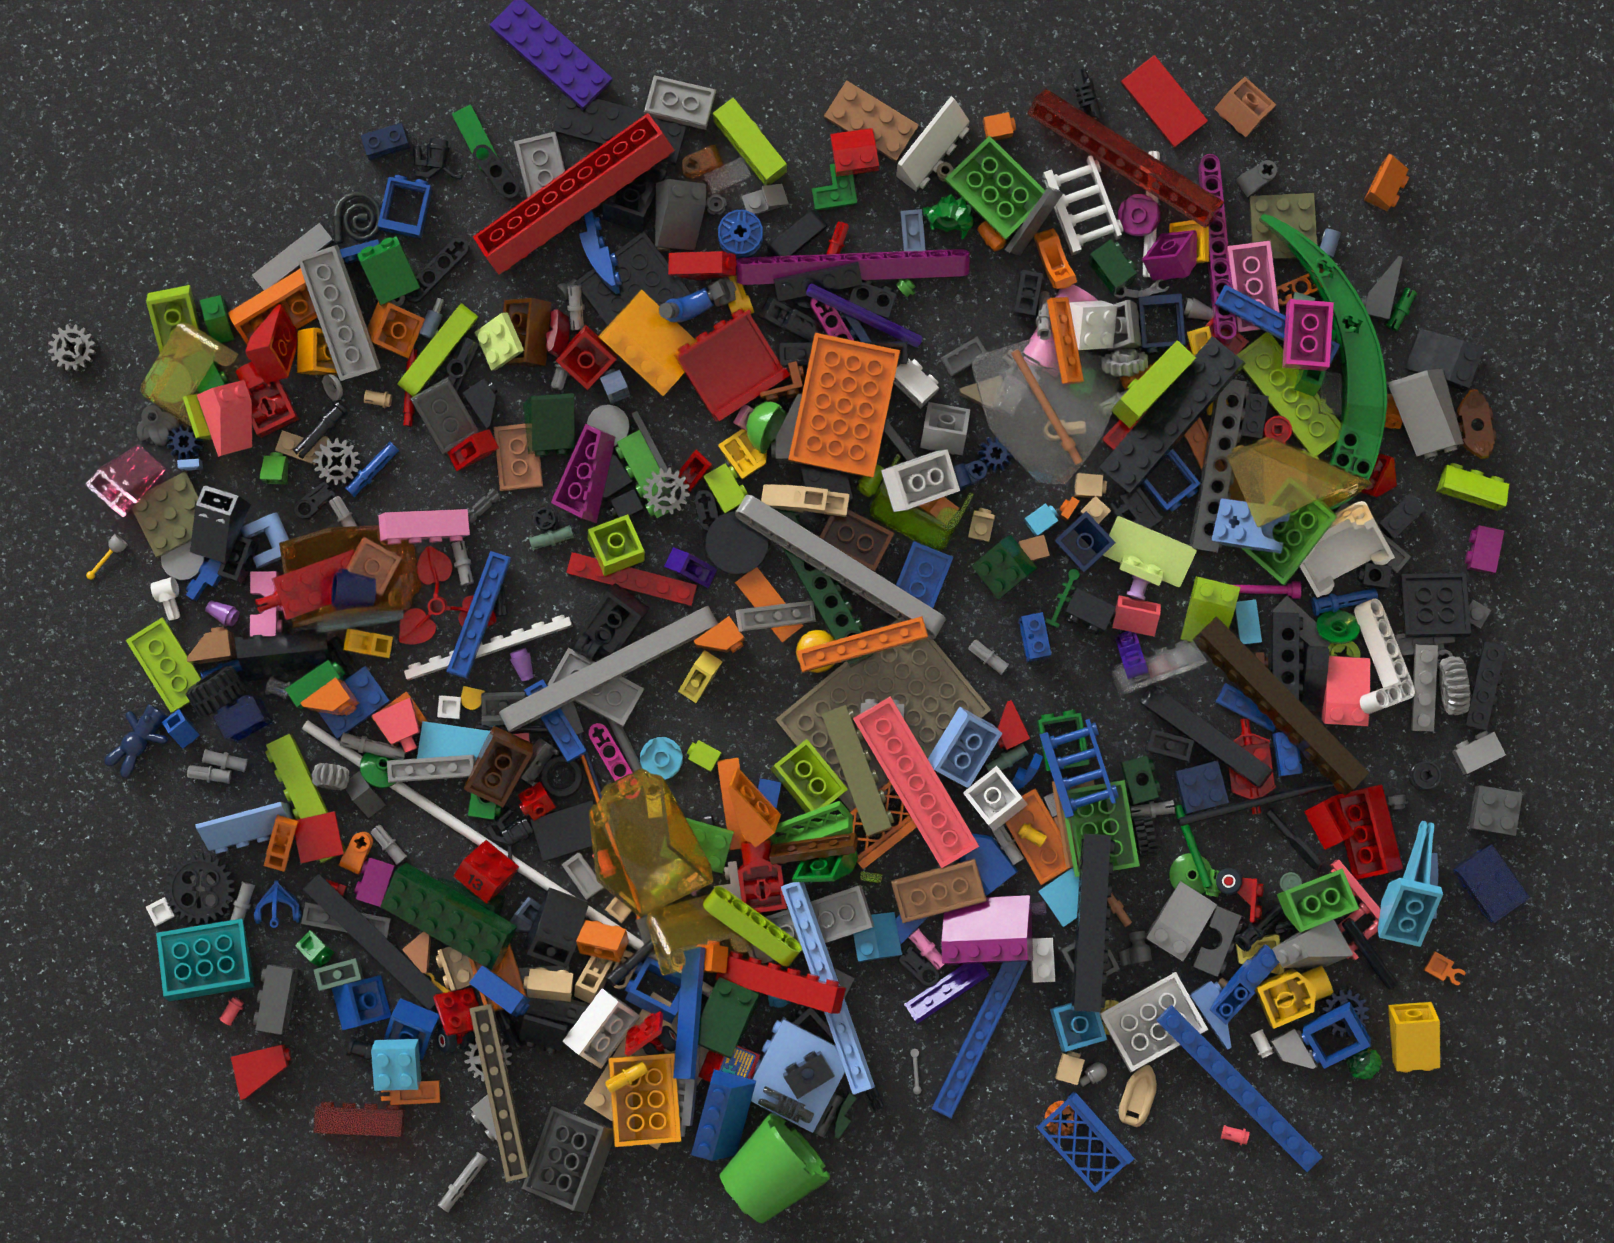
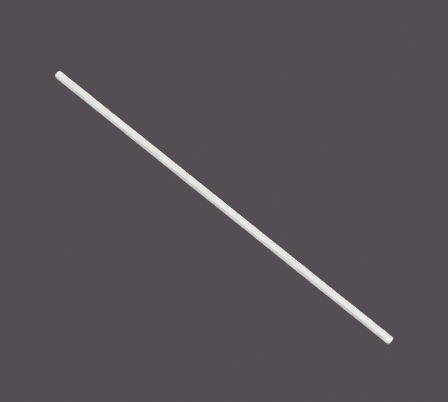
[302,720,713,998]

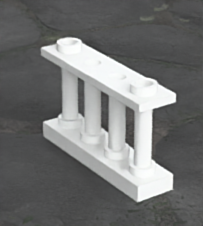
[1042,155,1123,256]

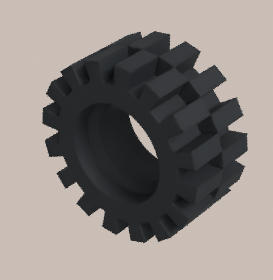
[1133,816,1157,857]

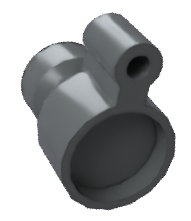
[1119,931,1153,966]

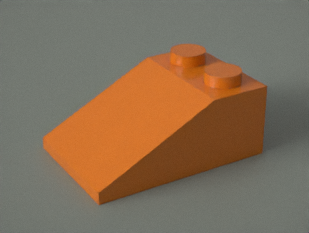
[728,768,781,848]

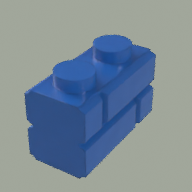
[1272,732,1303,777]

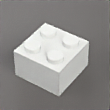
[1069,300,1117,350]
[963,766,1028,831]

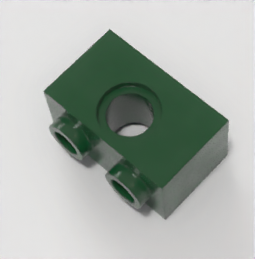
[1120,756,1161,805]

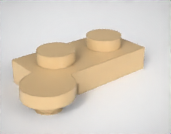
[275,430,331,466]

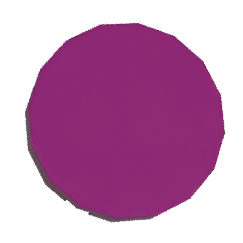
[1118,194,1161,237]

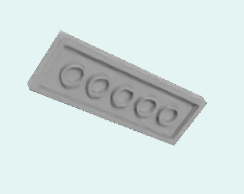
[297,245,381,381]
[744,885,875,964]

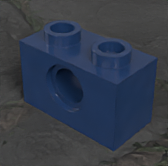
[361,123,410,160]

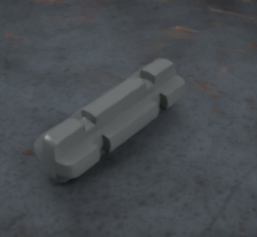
[468,489,501,524]

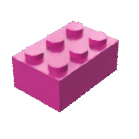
[1282,299,1334,371]

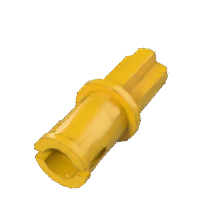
[605,1061,649,1093]

